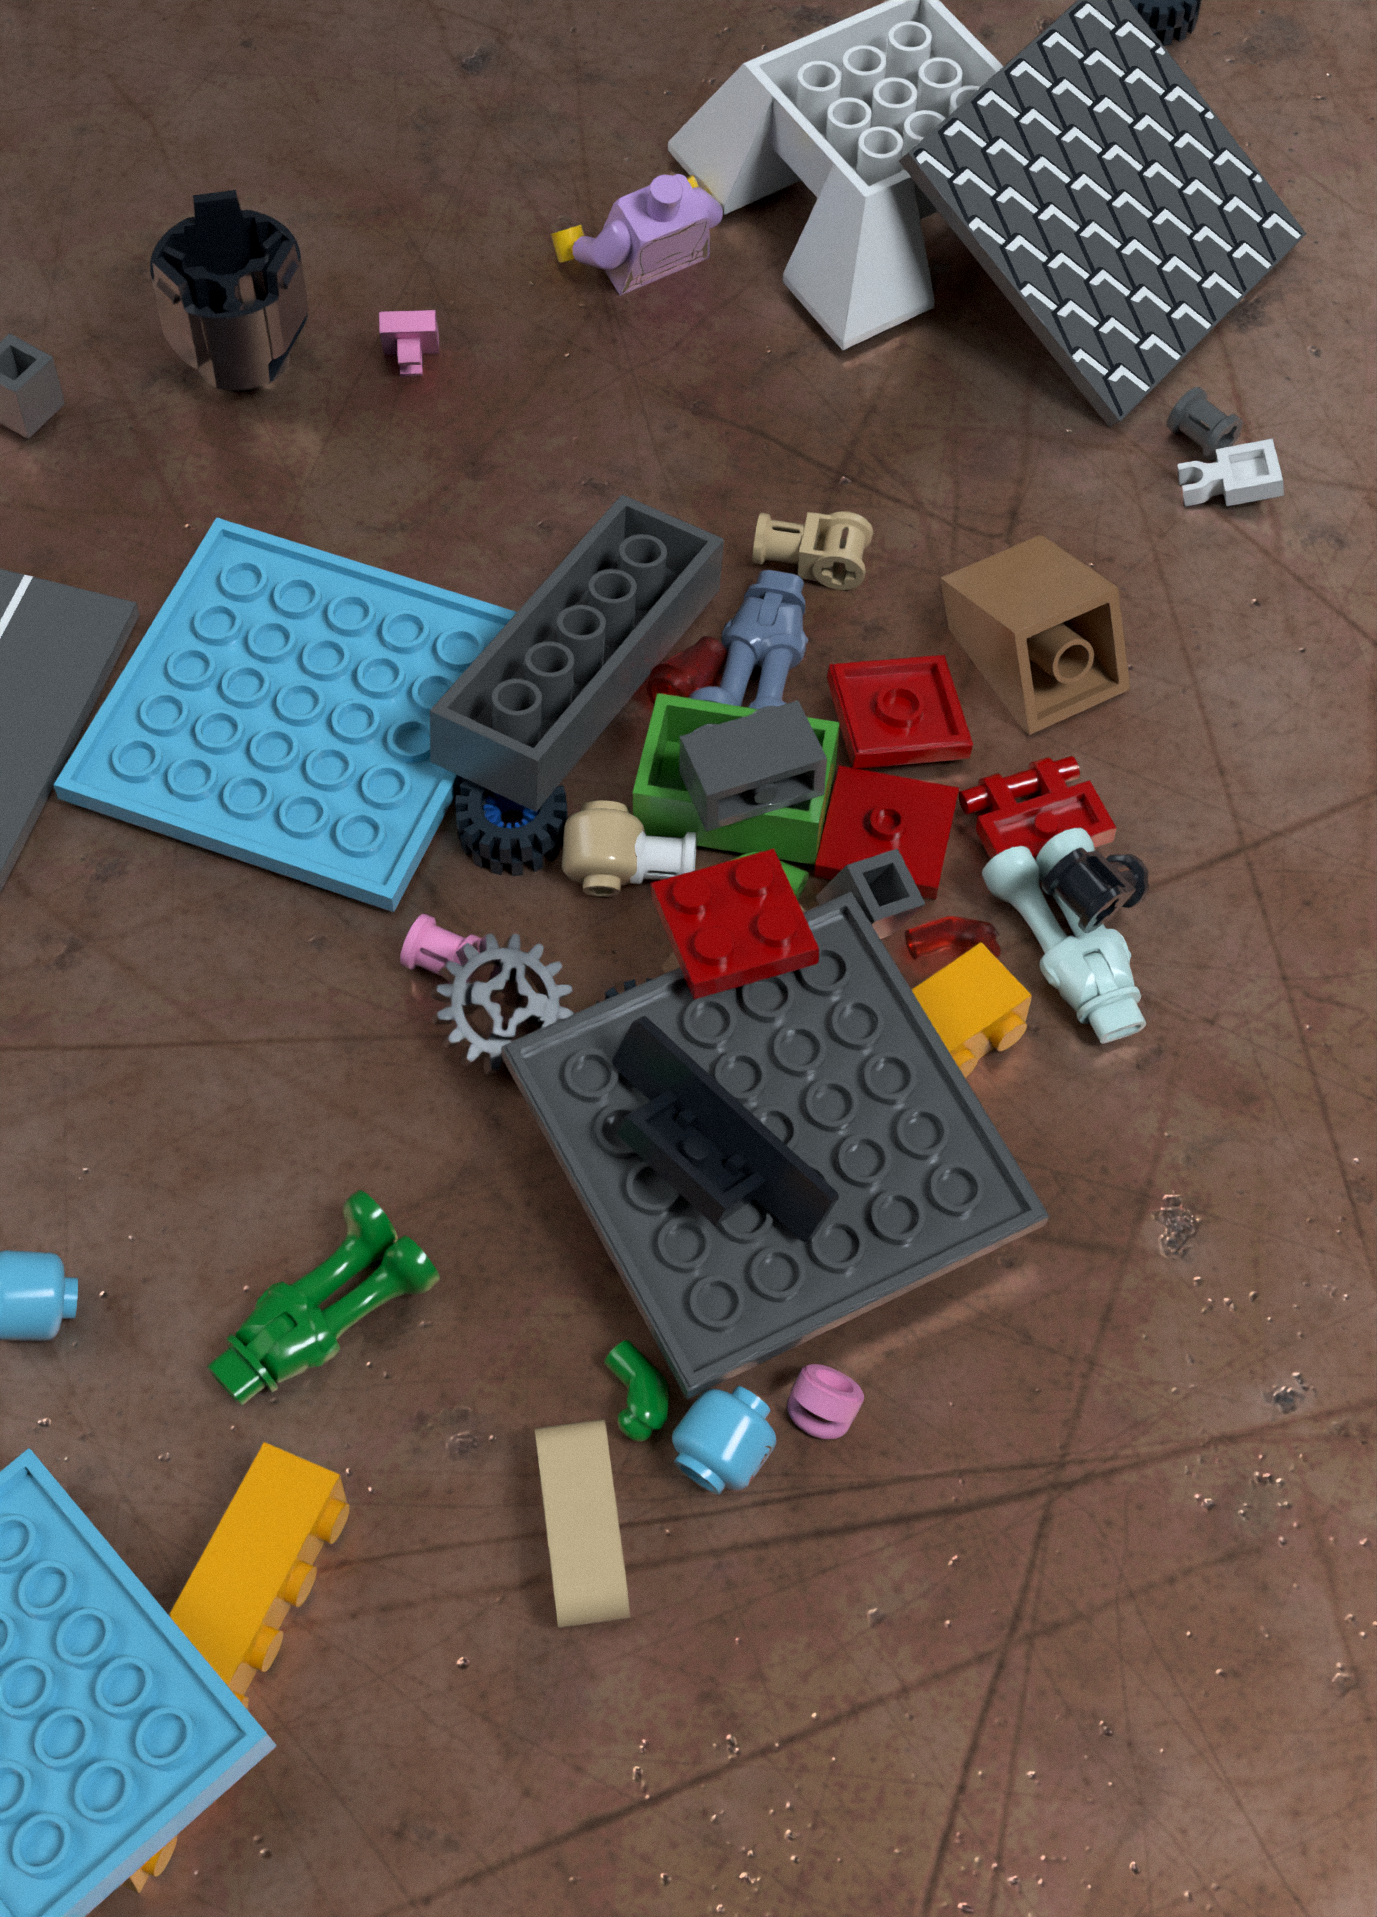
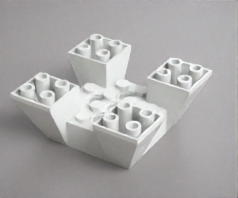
[668,0,1003,350]

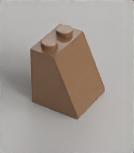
[940,535,1131,735]

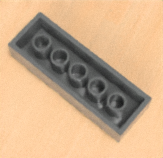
[430,495,724,812]

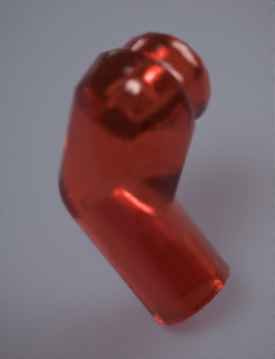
[904,916,1001,960]

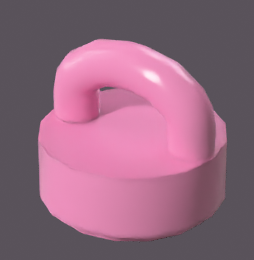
[787,1364,864,1440]

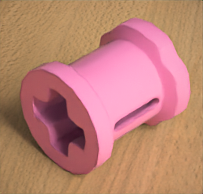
[400,914,482,984]

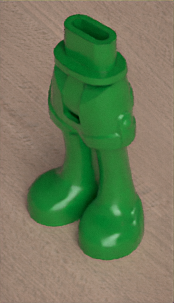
[206,1190,440,1407]

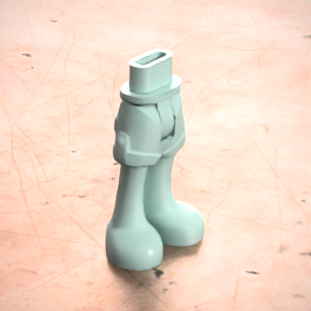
[982,828,1146,1043]

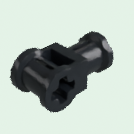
[1041,848,1149,933]

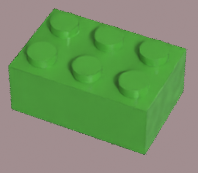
[632,693,840,865]

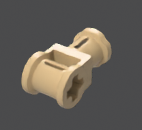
[752,512,873,590]

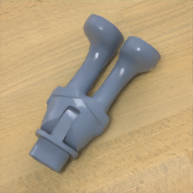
[689,570,808,709]

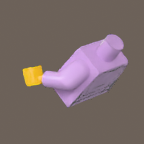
[551,174,723,296]

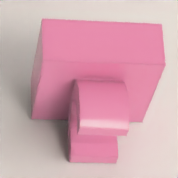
[379,310,439,377]

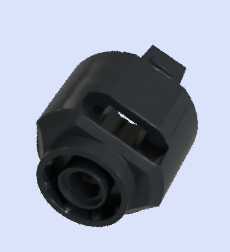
[150,190,309,392]

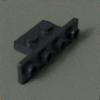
[612,1016,839,1242]

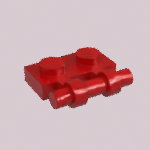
[958,756,1116,861]

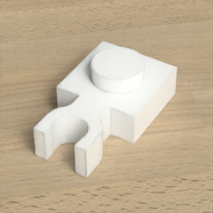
[1177,438,1284,507]

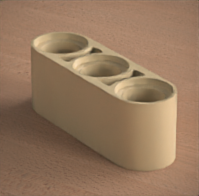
[535,1420,630,1628]

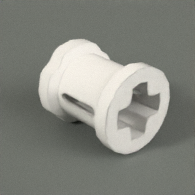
[630,830,697,884]

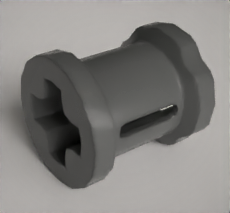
[1167,387,1244,461]

